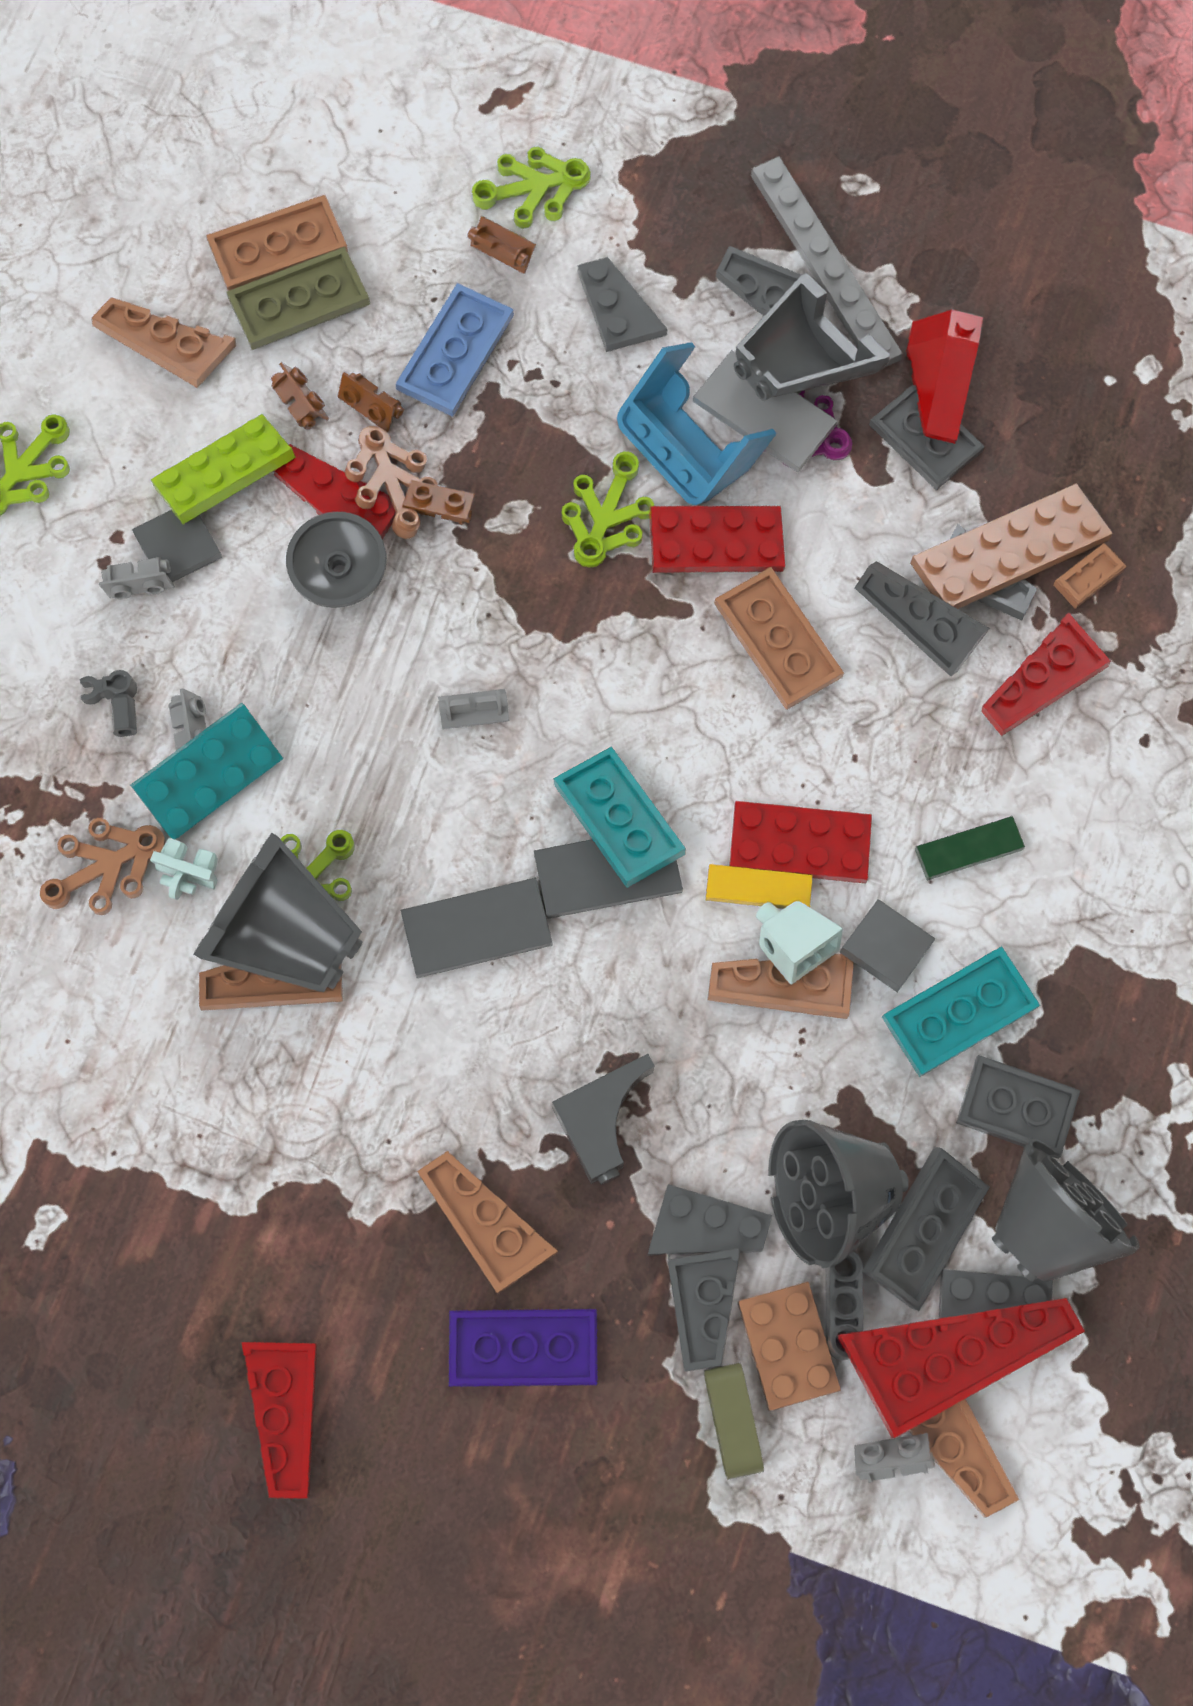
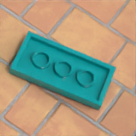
[130,703,284,840]
[553,746,686,888]
[882,946,1040,1077]

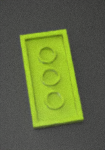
[150,414,296,524]

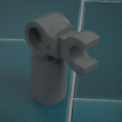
[80,670,137,737]

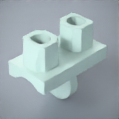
[150,838,218,900]

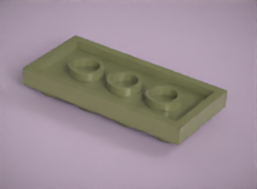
[226,246,370,350]

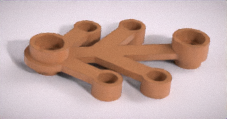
[345,426,438,539]
[40,818,165,915]

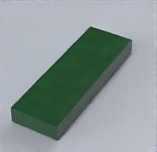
[915,816,1025,881]

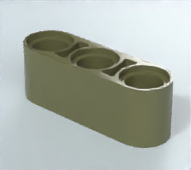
[704,1363,764,1480]

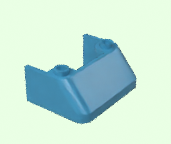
[617,342,777,505]

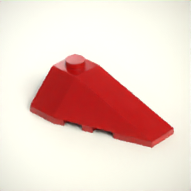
[906,310,983,444]

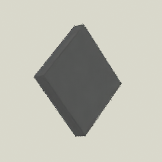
[132,510,222,582]
[840,899,936,993]

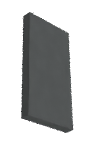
[534,839,683,919]
[401,877,553,978]
[863,1147,989,1311]

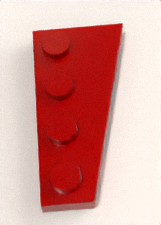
[273,444,396,540]
[981,612,1111,736]
[241,1342,317,1499]

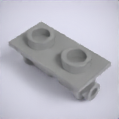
[99,557,174,599]
[168,688,206,750]
[438,689,509,729]
[854,1433,935,1483]

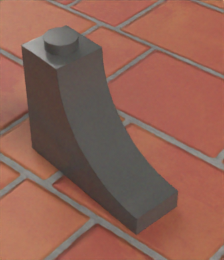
[552,1054,655,1185]

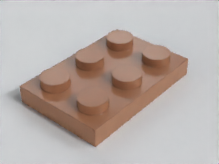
[737,1282,841,1411]

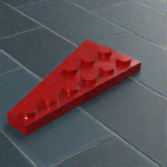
[837,1298,1085,1438]

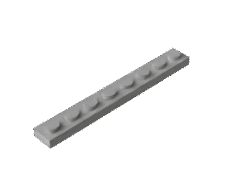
[751,157,903,367]

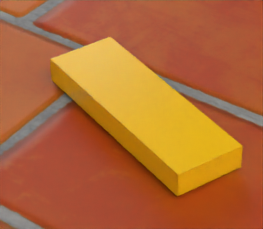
[705,864,813,909]

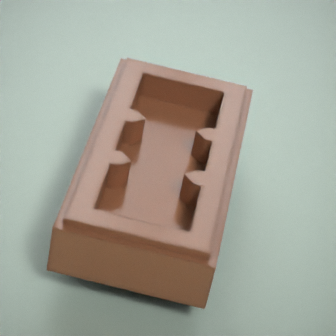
[1053,543,1127,609]

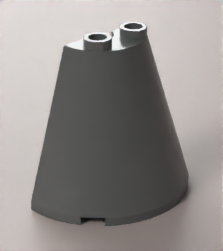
[734,272,890,401]
[193,833,363,993]

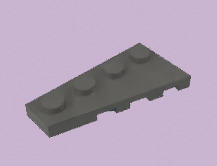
[855,561,990,677]

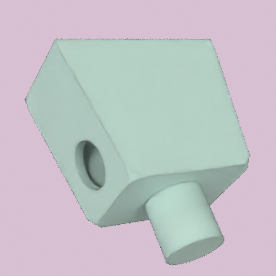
[756,901,843,985]

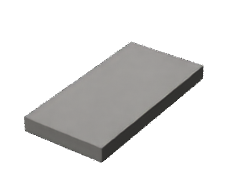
[693,350,837,473]

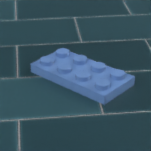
[395,283,514,417]

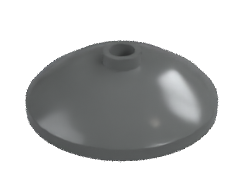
[286,512,387,608]

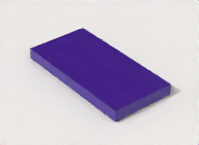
[449,1309,597,1387]

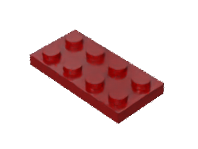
[649,506,785,573]
[729,801,872,884]

